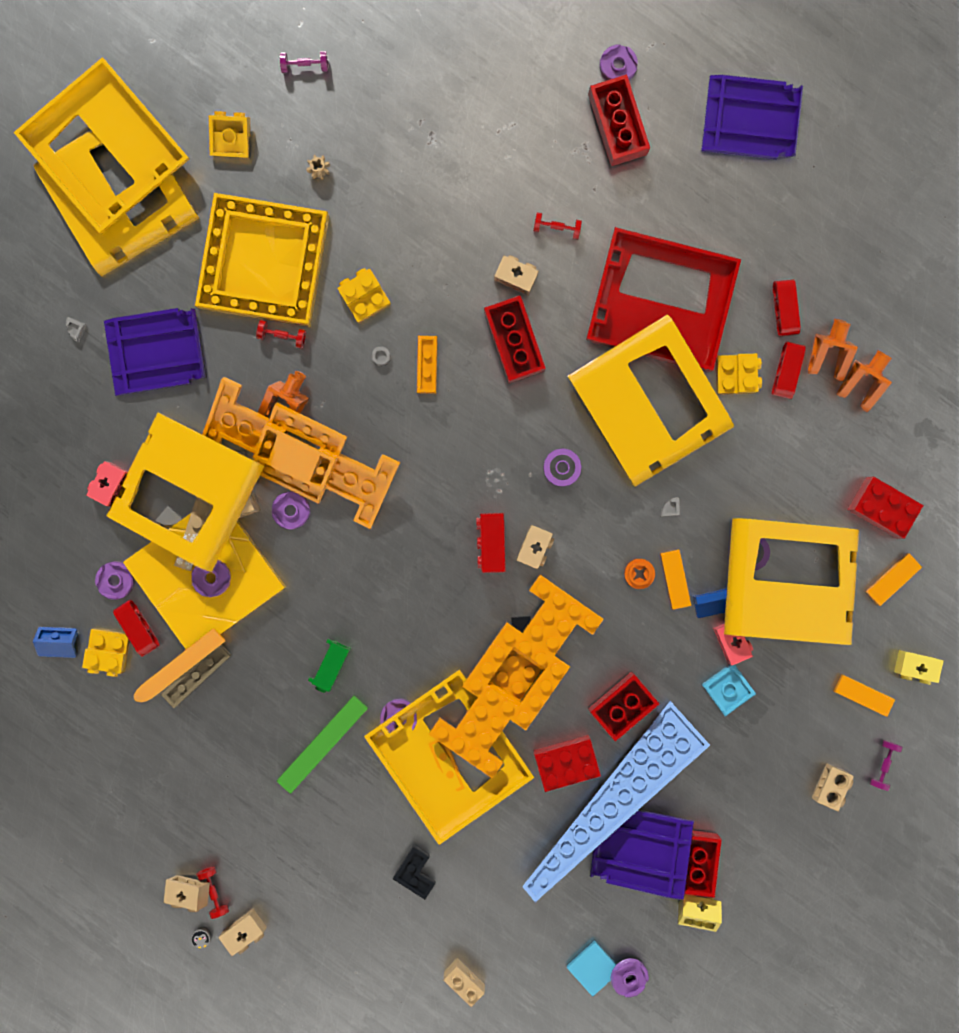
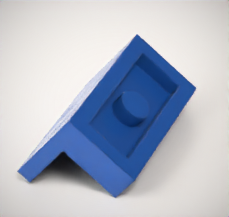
[692,589,727,618]
[33,627,78,658]

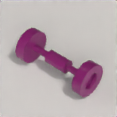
[280,51,328,73]
[870,740,903,791]

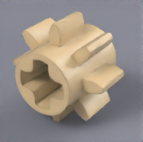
[306,154,330,180]

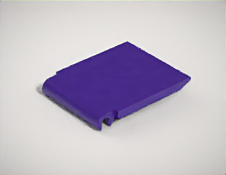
[701,75,804,160]
[104,308,206,396]
[590,810,694,900]

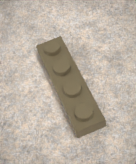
[161,644,232,708]

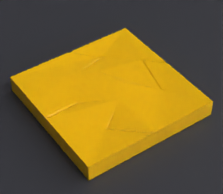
[195,193,329,327]
[123,506,286,649]

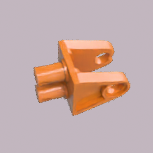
[808,318,858,381]
[837,350,892,412]
[258,371,309,433]

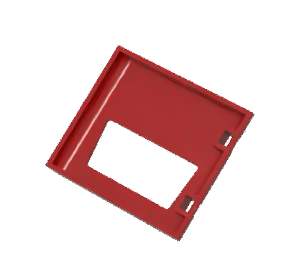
[586,227,741,372]

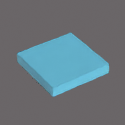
[702,664,756,716]
[567,940,616,997]

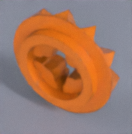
[624,559,655,589]

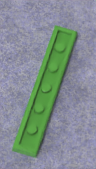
[277,695,368,794]

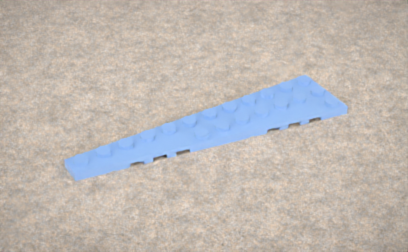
[522,701,710,902]

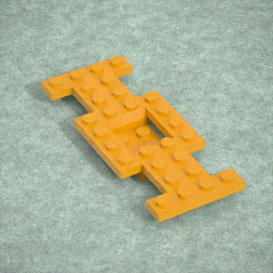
[202,377,400,529]
[429,574,603,779]

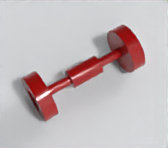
[533,212,582,240]
[256,320,306,349]
[196,866,229,919]

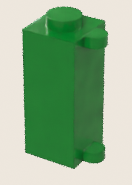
[308,639,351,693]

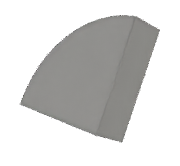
[66,317,87,342]
[660,497,680,517]
[155,506,183,525]

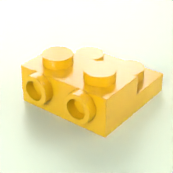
[209,111,251,158]
[337,268,391,324]
[716,353,762,394]
[82,629,130,677]

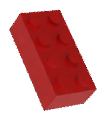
[588,74,650,166]
[484,295,546,384]

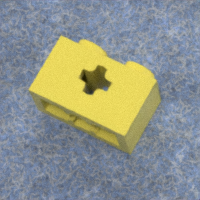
[894,650,944,685]
[678,894,722,932]

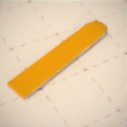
[134,628,226,703]

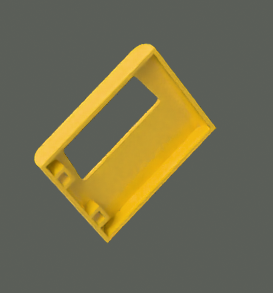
[13,57,190,234]
[33,130,199,276]
[567,315,734,487]
[106,412,264,572]
[724,518,859,645]
[364,669,534,845]

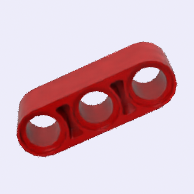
[773,279,801,336]
[772,341,806,399]
[113,600,160,657]

